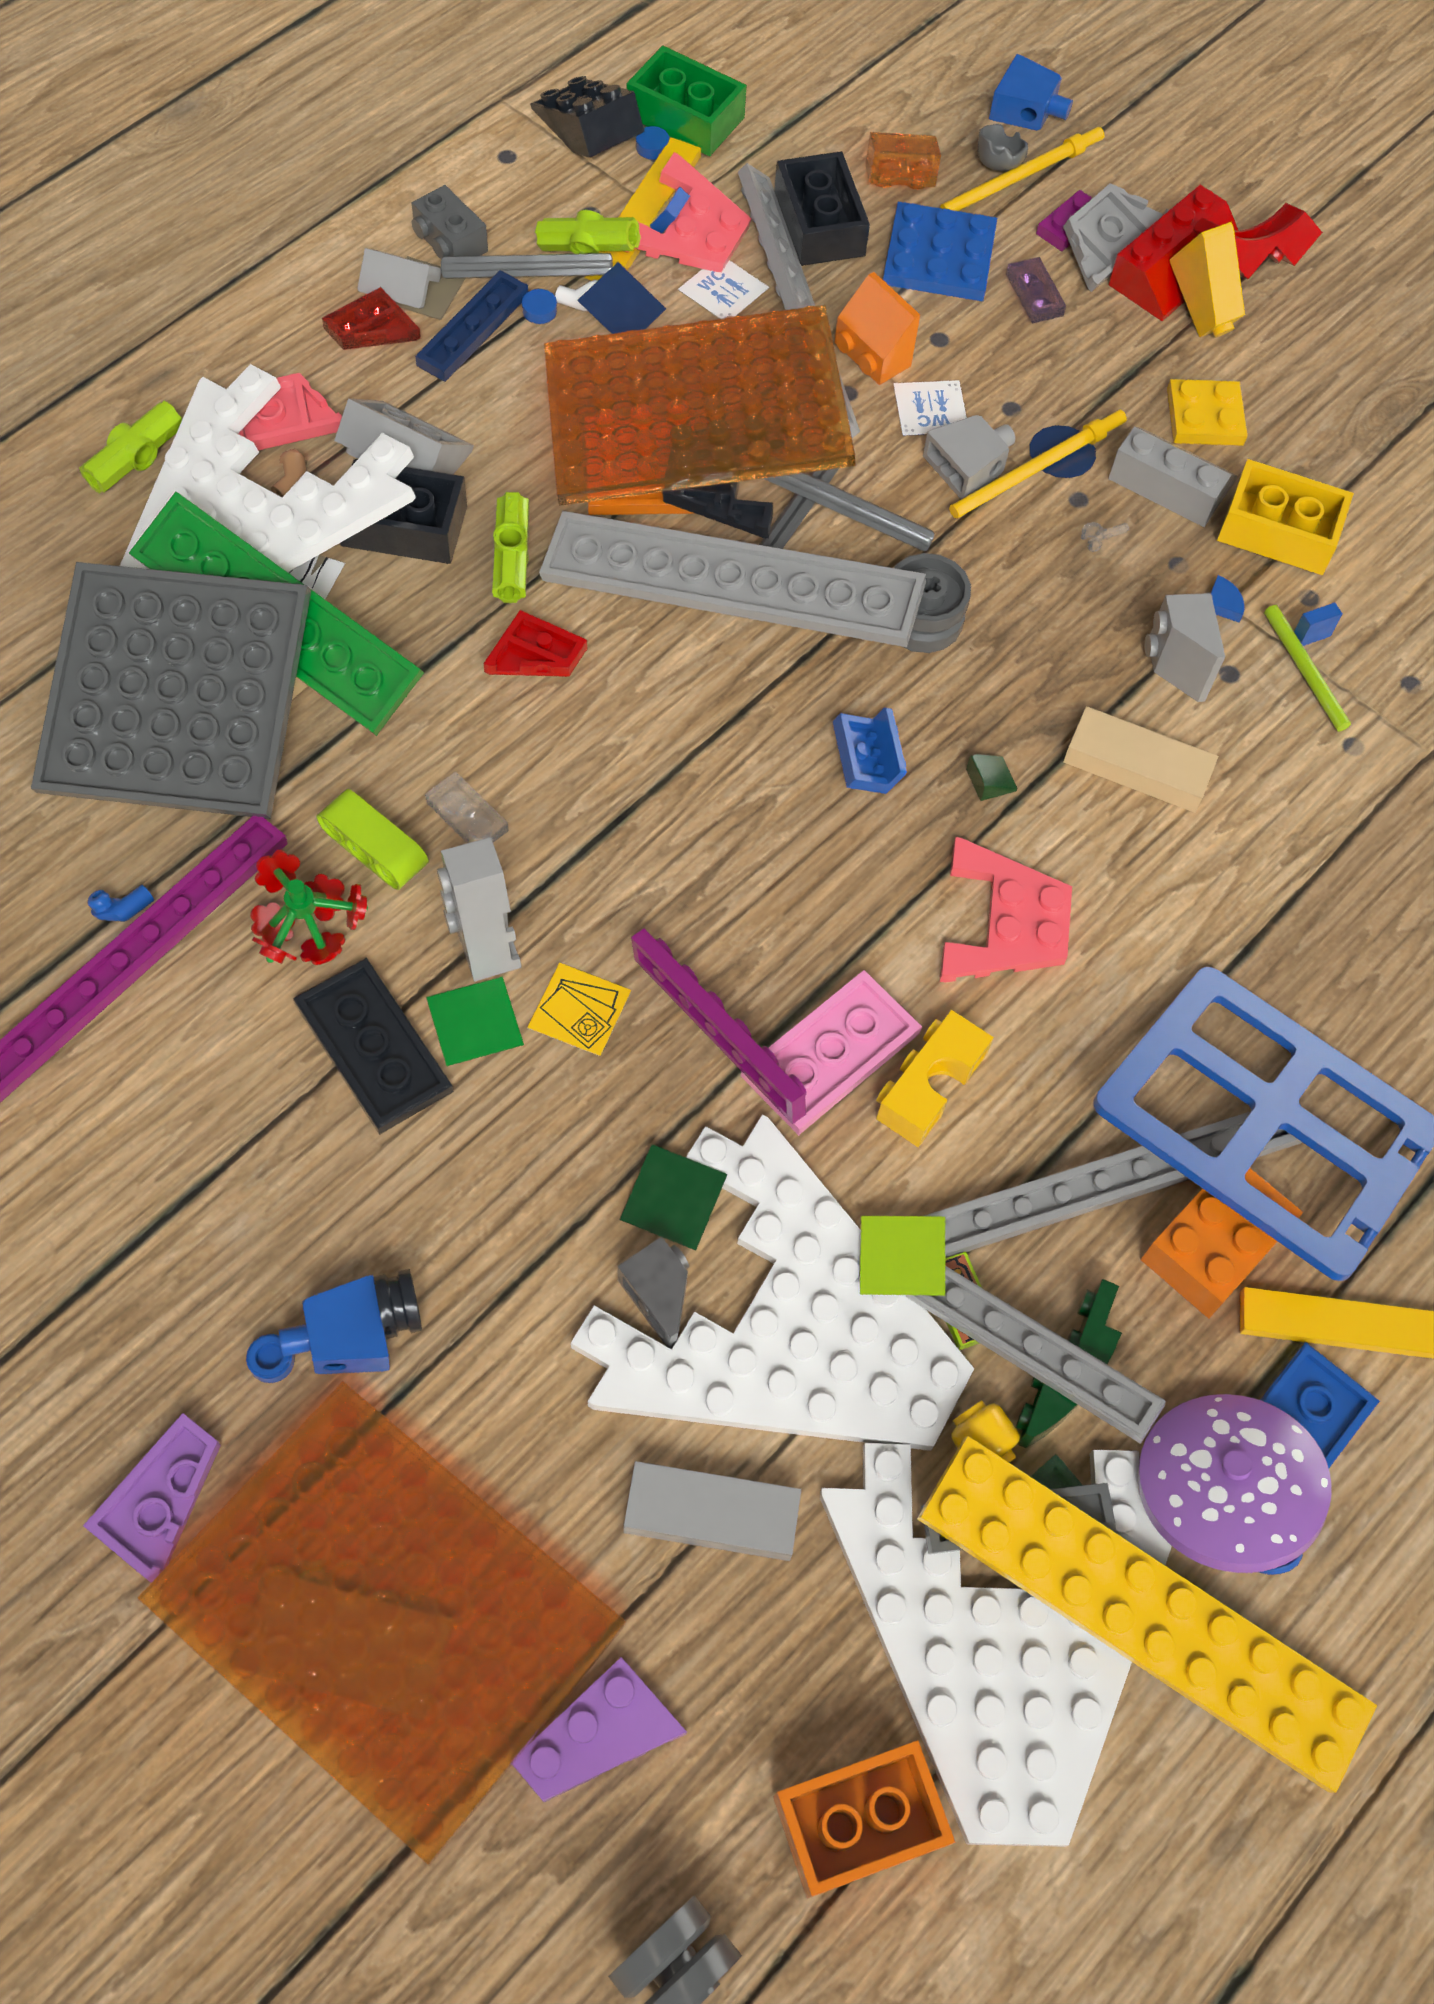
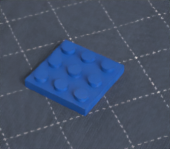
[883,201,998,301]

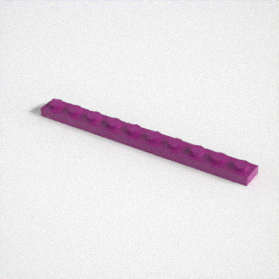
[0,816,288,1103]

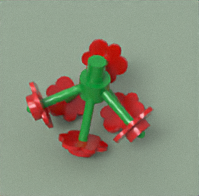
[250,849,368,965]

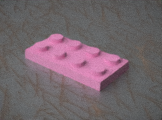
[741,970,922,1136]

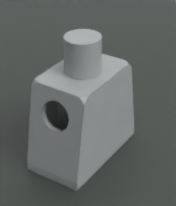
[923,415,1015,499]

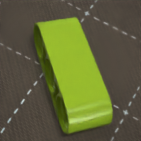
[316,789,429,890]

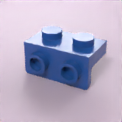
[833,707,907,794]

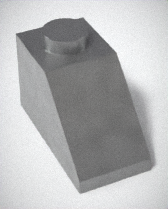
[618,1236,689,1349]

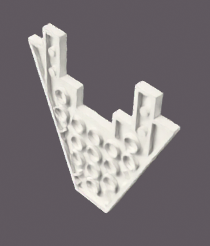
[120,364,416,572]
[571,1114,974,1451]
[820,1443,1172,1847]

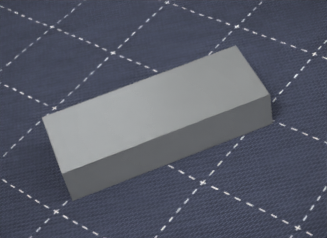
[623,1461,801,1561]

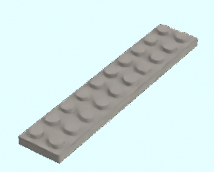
[539,511,926,647]

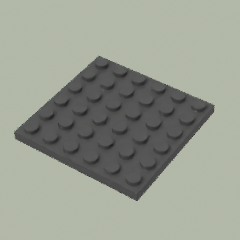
[31,562,311,819]

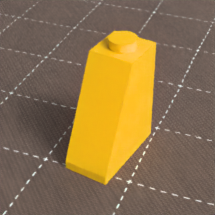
[1169,222,1245,338]

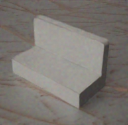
[358,248,441,309]

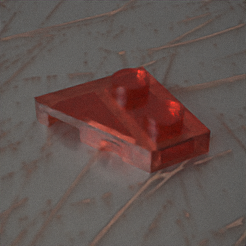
[322,287,421,350]

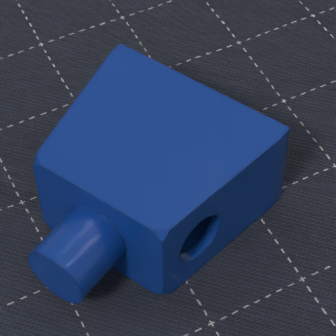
[989,54,1073,131]
[278,1275,390,1374]

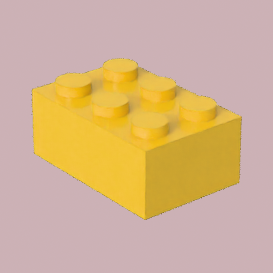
[1217,459,1354,575]

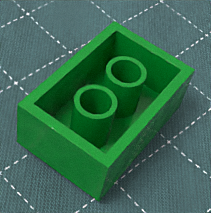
[626,45,747,157]

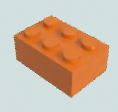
[1141,1168,1303,1319]
[773,1740,956,1899]

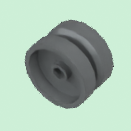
[894,553,971,653]
[608,1895,742,2004]

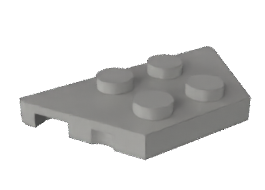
[1063,183,1169,292]

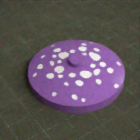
[1138,1394,1332,1573]

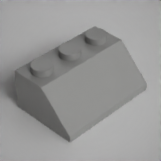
[334,398,474,475]
[1109,426,1237,527]

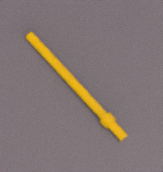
[940,127,1105,211]
[949,409,1127,519]

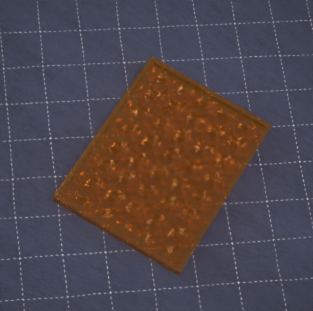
[544,305,856,506]
[137,1381,626,1866]

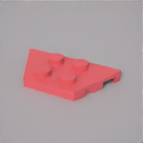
[238,373,342,450]

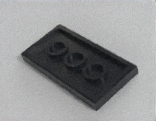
[293,958,454,1135]

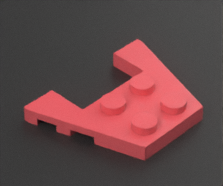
[625,152,751,273]
[940,837,1072,983]

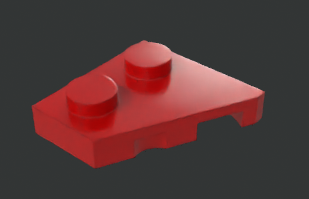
[483,610,588,677]

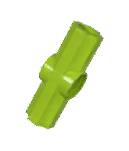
[535,210,641,254]
[79,400,182,494]
[492,492,529,603]

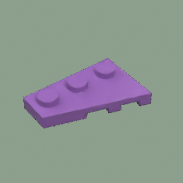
[83,1413,221,1588]
[511,1657,687,1802]

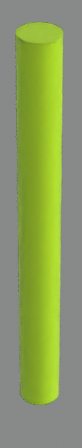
[1264,605,1351,732]

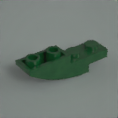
[1016,1279,1122,1448]

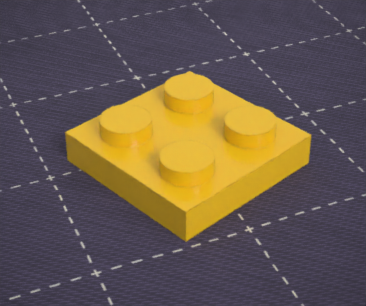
[1167,379,1248,446]

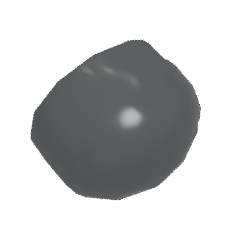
[977,124,1028,172]

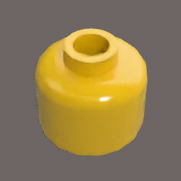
[951,1400,1020,1462]

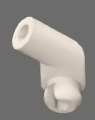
[555,280,598,311]

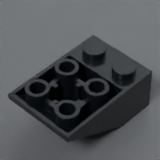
[530,76,645,158]

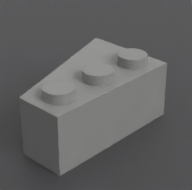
[437,837,522,982]

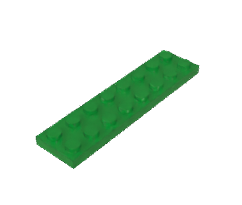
[129,491,424,736]

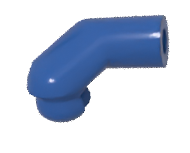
[87,885,154,922]

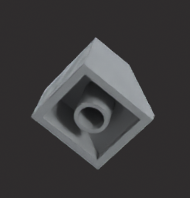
[1144,593,1225,702]

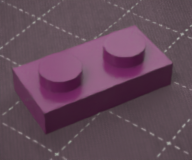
[1036,190,1092,251]

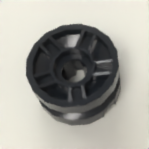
[374,1269,422,1339]

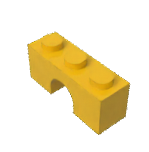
[876,1010,994,1148]

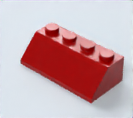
[1109,184,1239,321]

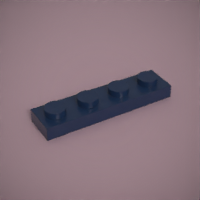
[415,270,529,382]

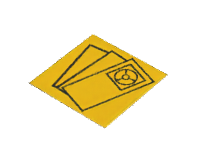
[527,962,631,1056]

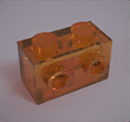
[865,132,941,190]

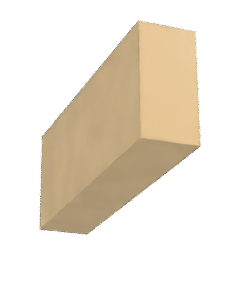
[1063,706,1219,813]

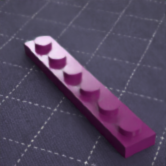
[631,928,807,1124]

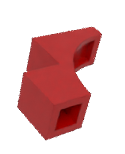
[1193,203,1323,279]

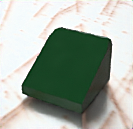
[966,754,1018,801]

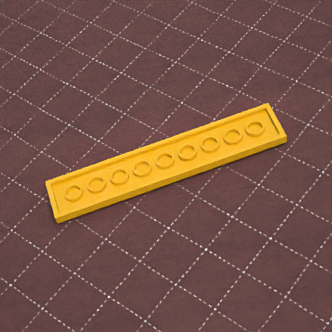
[917,1436,1377,1793]

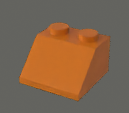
[834,272,920,385]

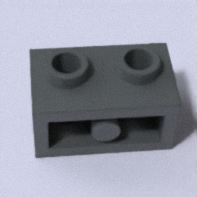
[411,185,488,259]

